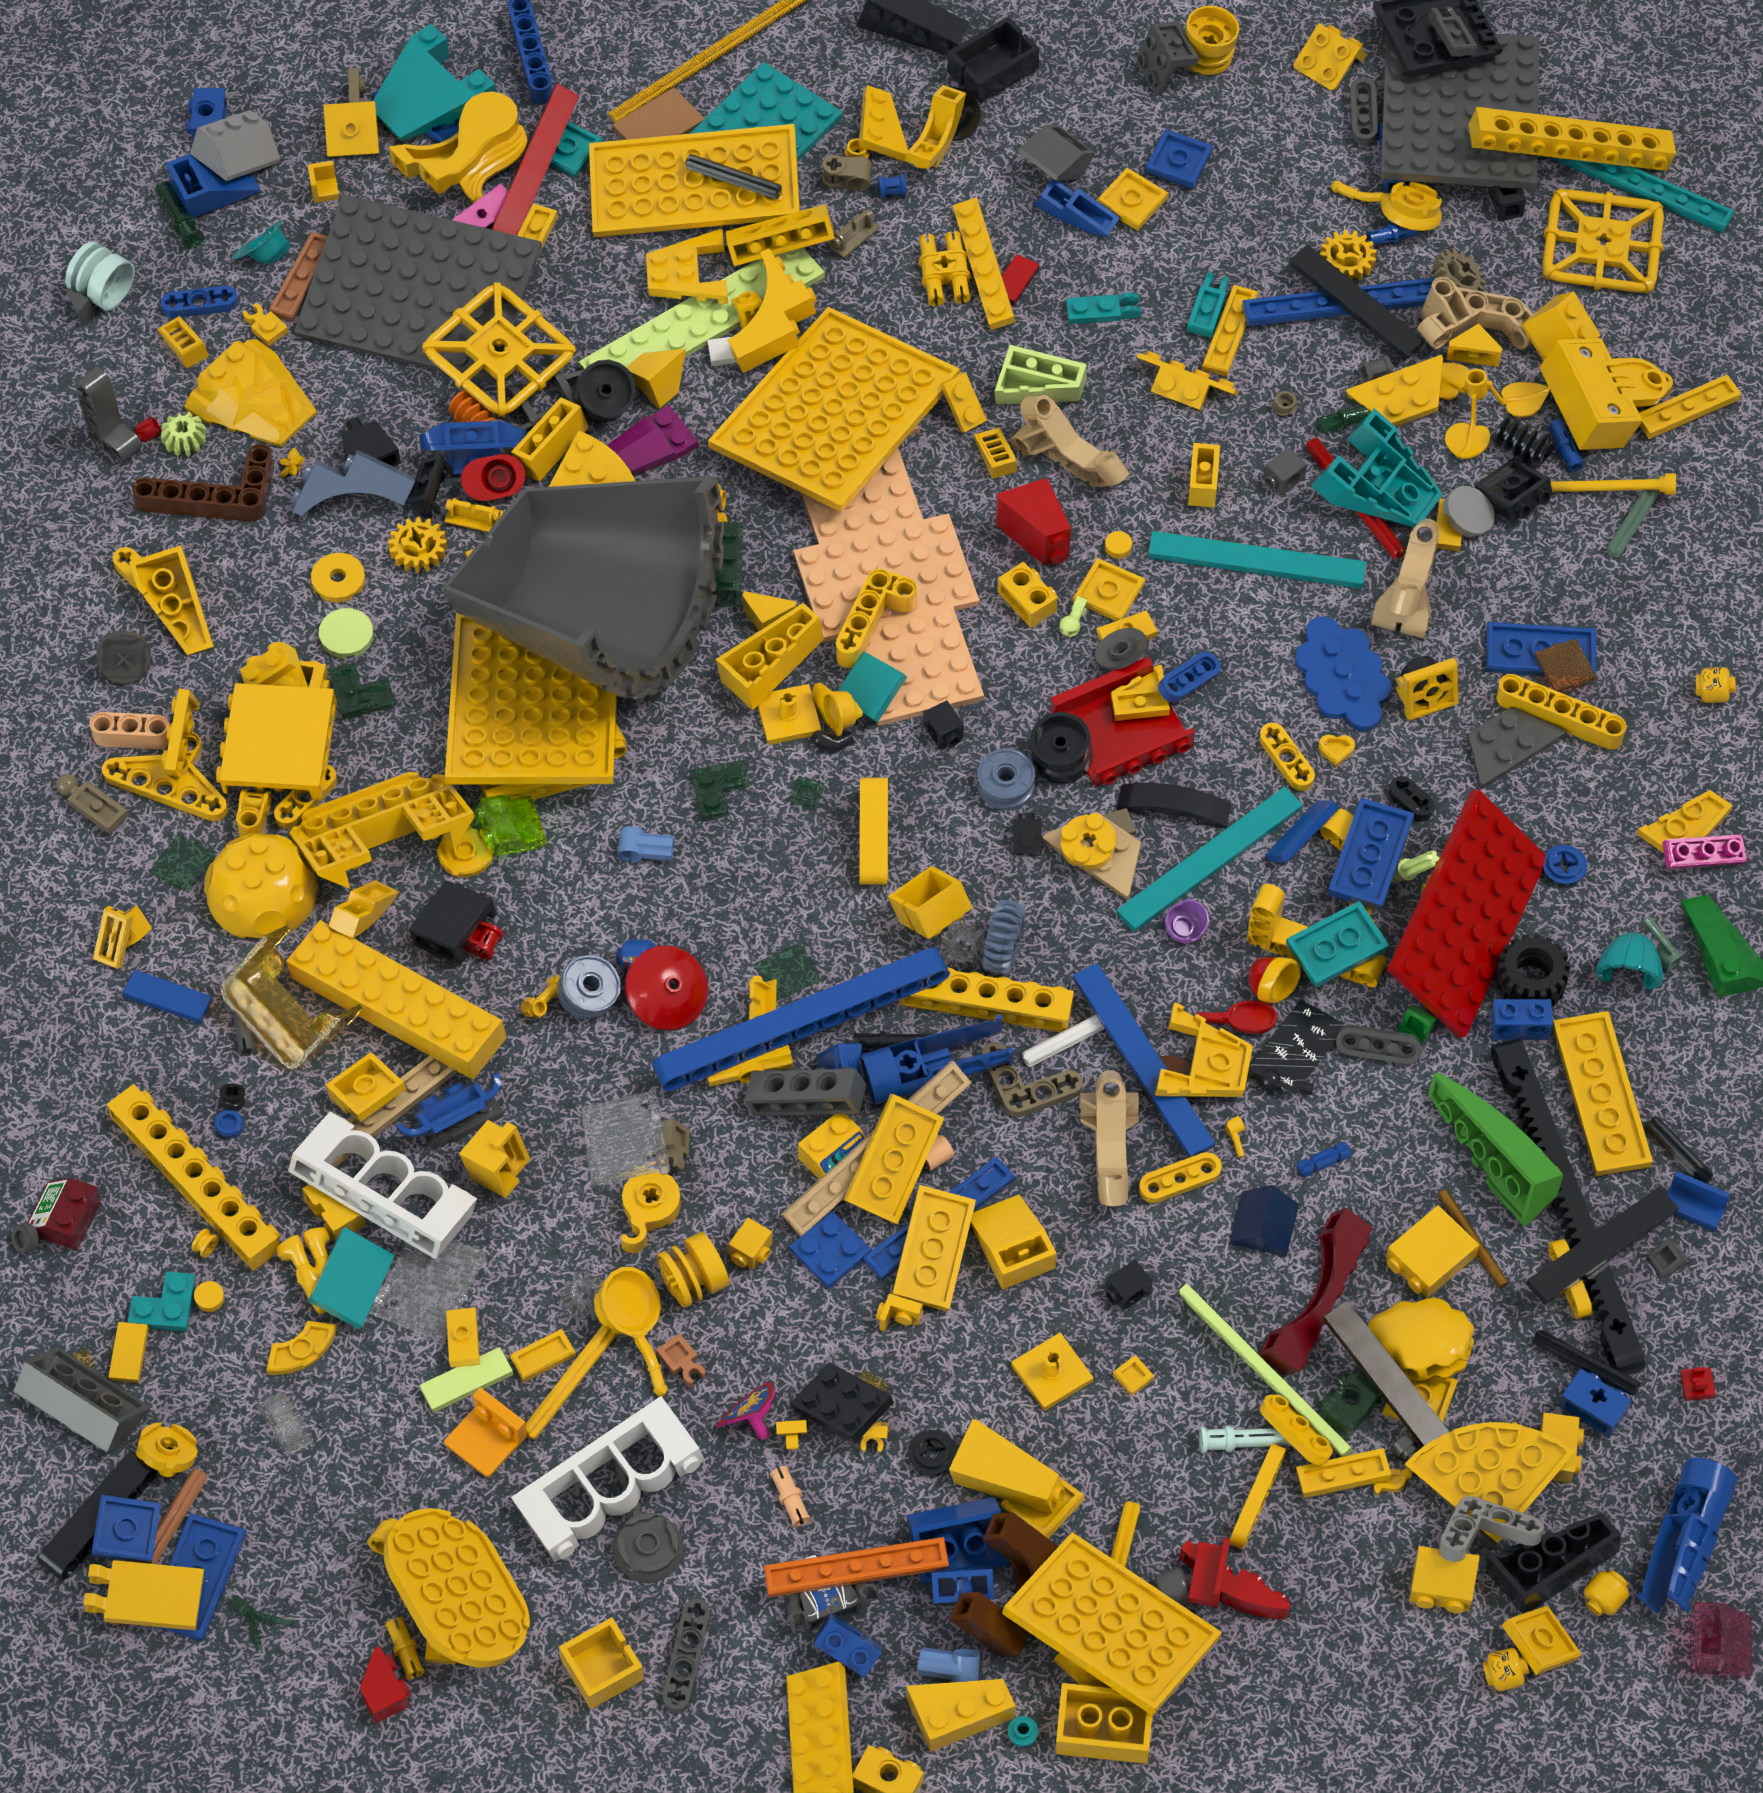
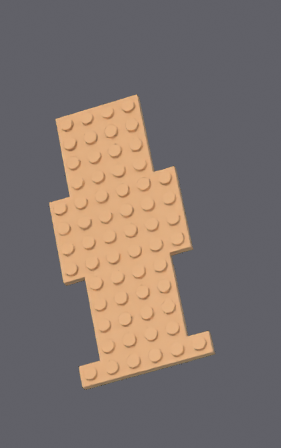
[793,425,984,726]

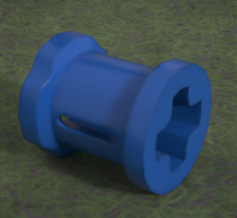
[878,173,906,199]

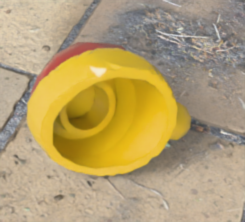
[1248,957,1301,1004]

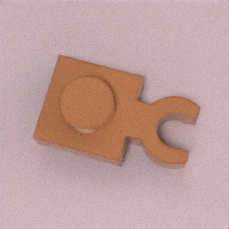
[656,1333,706,1388]

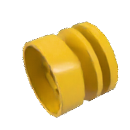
[1184,6,1239,75]
[656,1231,730,1308]

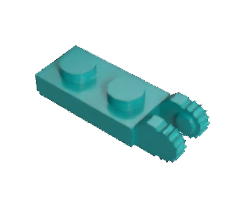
[1187,272,1229,338]
[1066,292,1142,324]

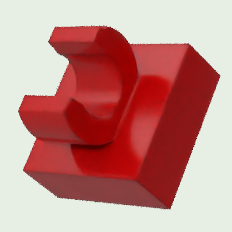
[1680,1367,1716,1401]

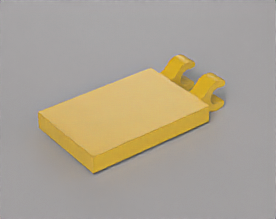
[83,1560,204,1631]

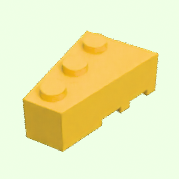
[906,1679,1016,1752]

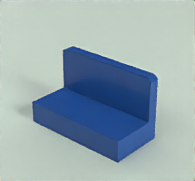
[1667,1172,1730,1232]

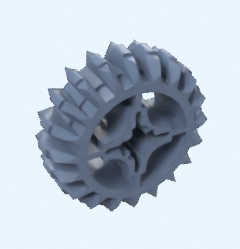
[982,900,1026,976]

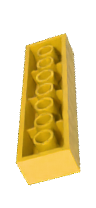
[286,920,507,1080]

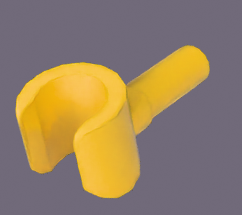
[1225,1116,1245,1158]

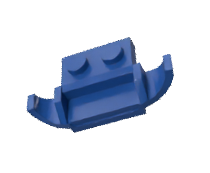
[419,419,526,475]
[394,1072,501,1137]

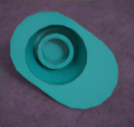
[232,220,291,264]

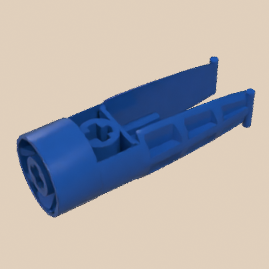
[860,1014,1014,1105]
[1637,1457,1738,1613]

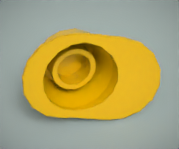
[812,683,863,736]

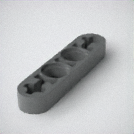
[663,1599,710,1714]

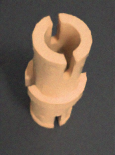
[770,1466,811,1527]

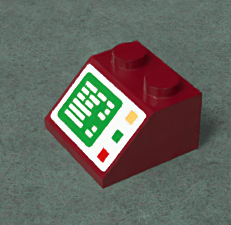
[28,1178,101,1250]

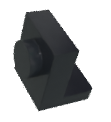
[1012,813,1042,853]

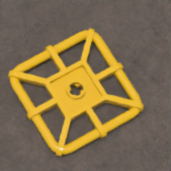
[1542,188,1664,294]
[422,282,576,417]

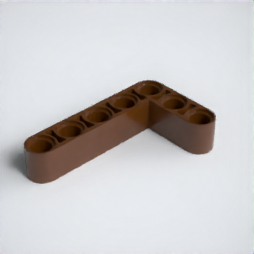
[132,443,274,522]

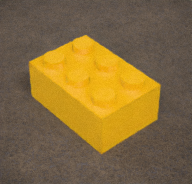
[1055,1683,1152,1764]

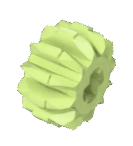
[161,411,207,457]

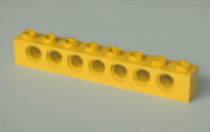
[1468,107,1676,171]
[106,1084,280,1272]

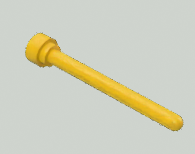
[1551,473,1676,495]

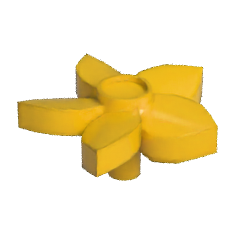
[279,448,305,477]

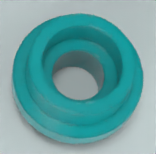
[1008,1716,1038,1747]

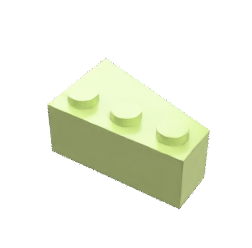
[995,345,1087,404]

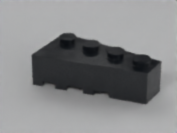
[856,0,970,55]
[1486,1513,1621,1614]

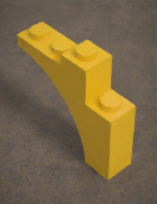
[727,248,817,373]

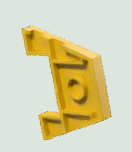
[646,229,729,304]
[1155,1002,1253,1097]

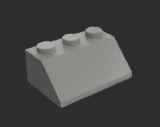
[190,110,280,181]

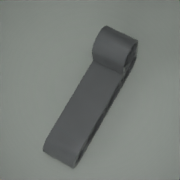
[75,366,142,464]

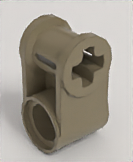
[821,155,872,191]

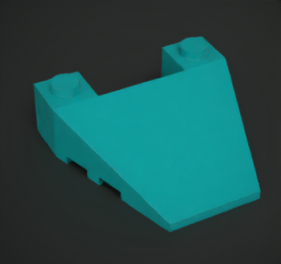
[373,24,496,141]
[1311,408,1443,528]

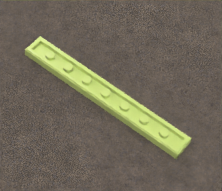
[1179,1283,1354,1457]

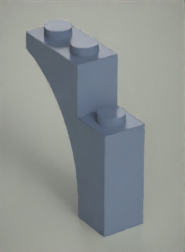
[290,450,415,516]

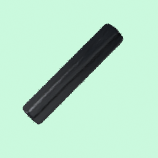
[1646,1116,1714,1184]

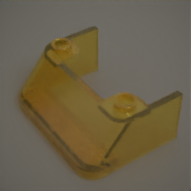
[220,925,363,1069]

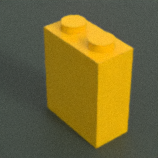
[1386,1205,1480,1298]

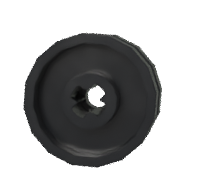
[572,359,636,423]
[1030,712,1093,784]

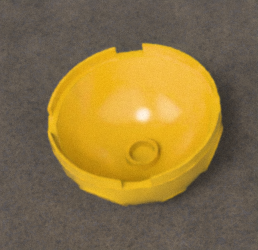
[204,833,318,940]

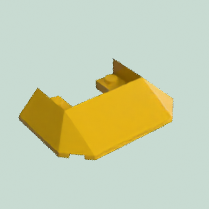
[289,772,475,889]

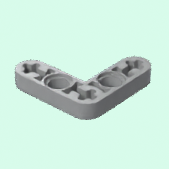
[1439,1496,1544,1562]

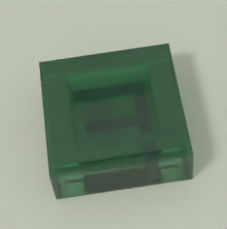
[790,776,825,810]

